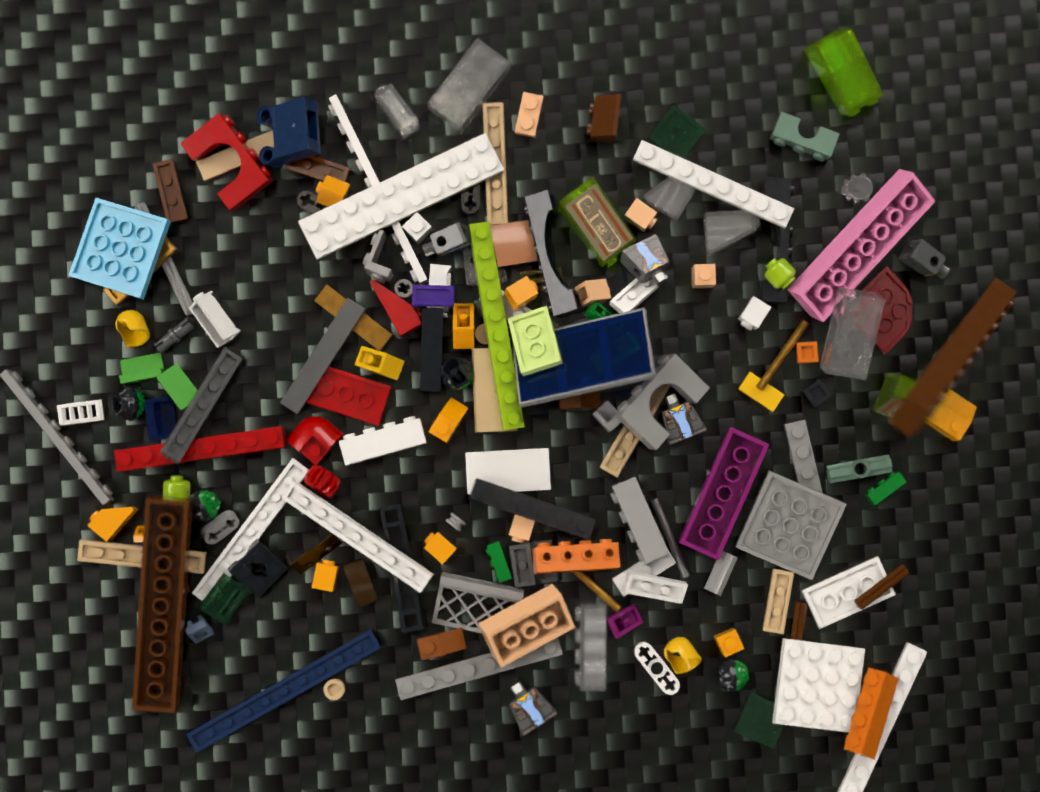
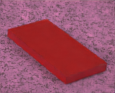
[306,367,392,426]

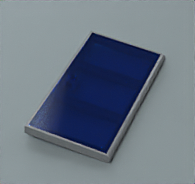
[512,308,656,407]

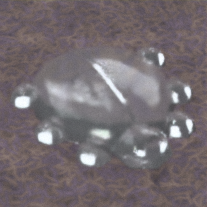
[841,173,873,203]

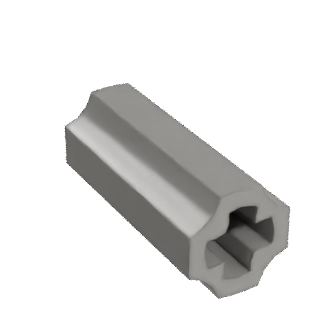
[704,551,737,596]

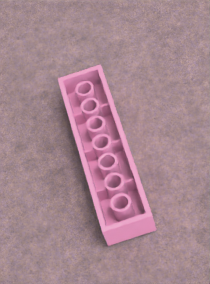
[787,169,935,322]

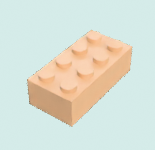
[478,584,575,668]

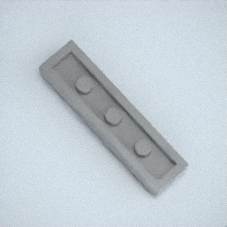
[784,420,823,493]

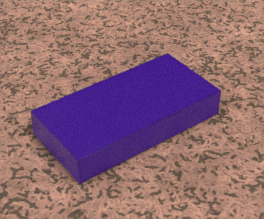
[412,285,455,307]

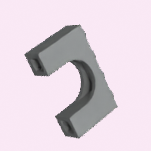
[614,354,710,450]

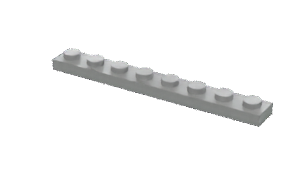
[0,369,114,505]
[395,637,563,700]

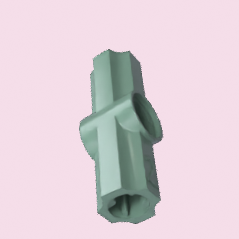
[826,454,892,484]

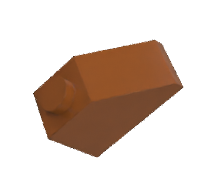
[417,628,467,660]

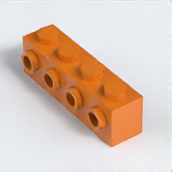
[532,539,620,574]
[844,668,899,760]

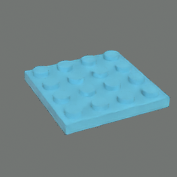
[68,198,171,300]

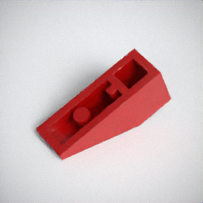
[369,280,422,338]

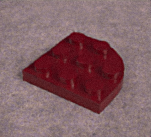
[841,266,913,354]

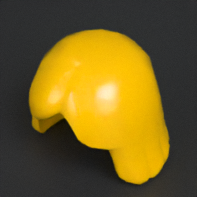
[115,310,150,348]
[664,637,702,674]

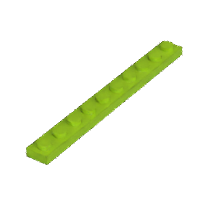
[468,221,525,431]

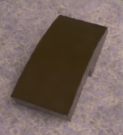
[343,558,378,608]

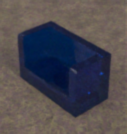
[144,396,177,442]

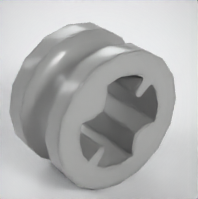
[394,279,413,299]
[445,513,466,532]

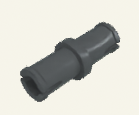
[154,317,195,354]

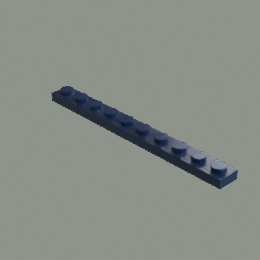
[186,629,381,753]

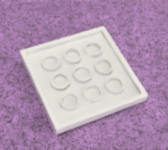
[772,638,865,732]

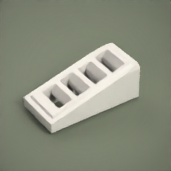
[57,399,105,426]

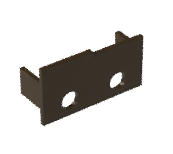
[286,532,342,574]

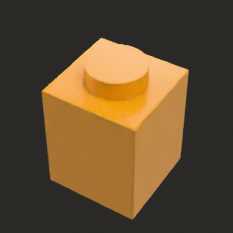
[315,175,350,207]
[504,276,538,311]
[424,532,457,564]
[312,559,340,592]
[714,628,744,657]

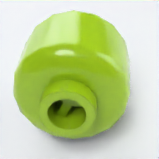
[764,258,796,289]
[163,475,190,498]

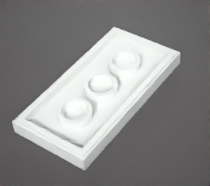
[465,448,551,494]
[801,556,896,629]

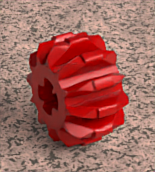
[304,465,340,498]

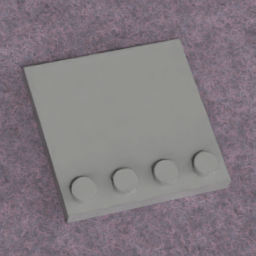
[735,470,847,580]

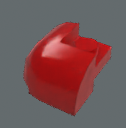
[286,416,345,465]

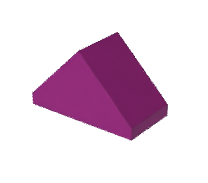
[605,604,644,639]

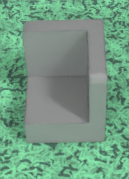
[592,401,621,433]

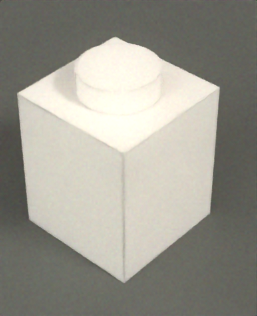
[402,212,432,244]
[738,296,771,331]

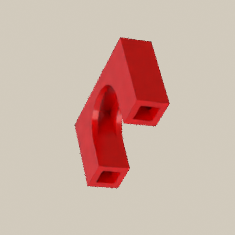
[180,113,273,211]

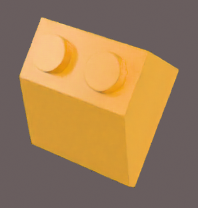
[924,390,977,442]

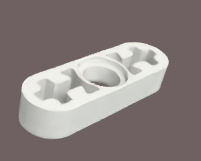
[634,642,680,695]

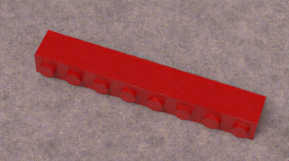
[114,426,287,472]

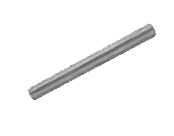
[135,202,193,316]

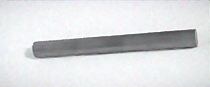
[650,498,690,578]

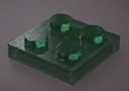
[648,104,706,159]
[734,692,784,749]

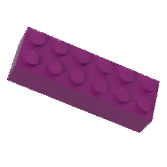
[678,427,770,560]

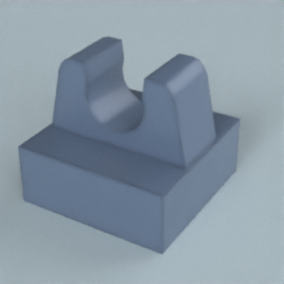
[185,615,214,644]

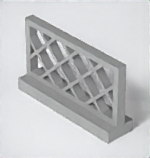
[432,572,524,633]

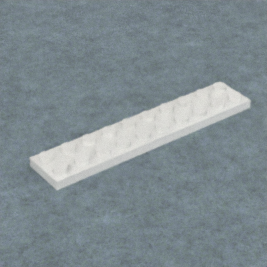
[298,133,504,260]

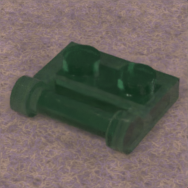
[198,573,252,626]

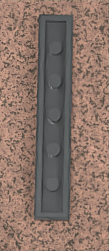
[280,298,366,414]
[159,347,243,464]

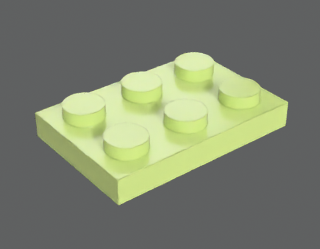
[508,306,563,376]

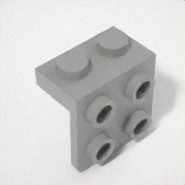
[363,230,393,284]

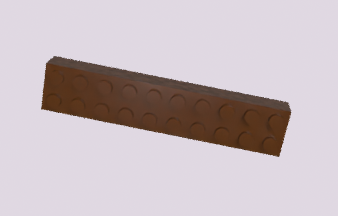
[888,278,1017,437]
[132,495,193,713]

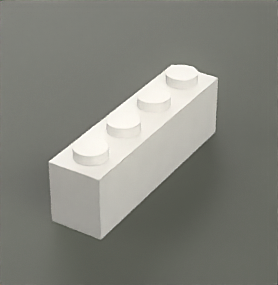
[339,416,427,466]

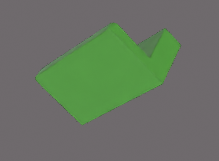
[119,353,165,385]
[157,363,197,411]

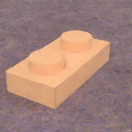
[515,92,543,138]

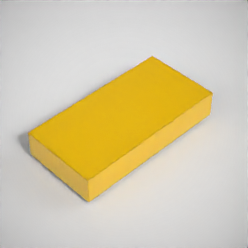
[738,372,784,412]

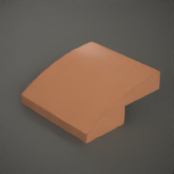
[490,220,538,267]

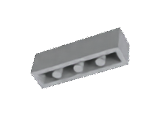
[610,477,669,566]

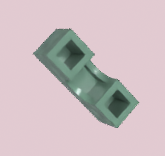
[770,112,840,161]

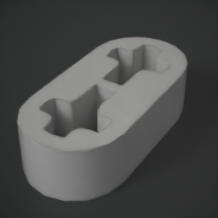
[201,510,239,544]

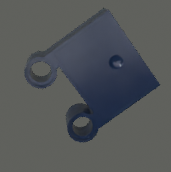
[256,96,321,169]

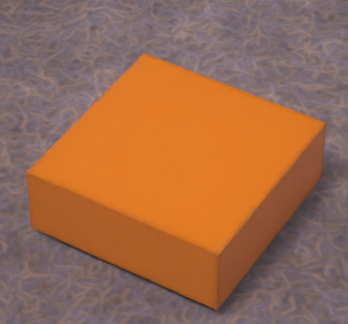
[796,341,819,364]

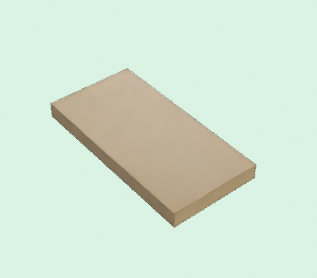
[472,348,517,432]

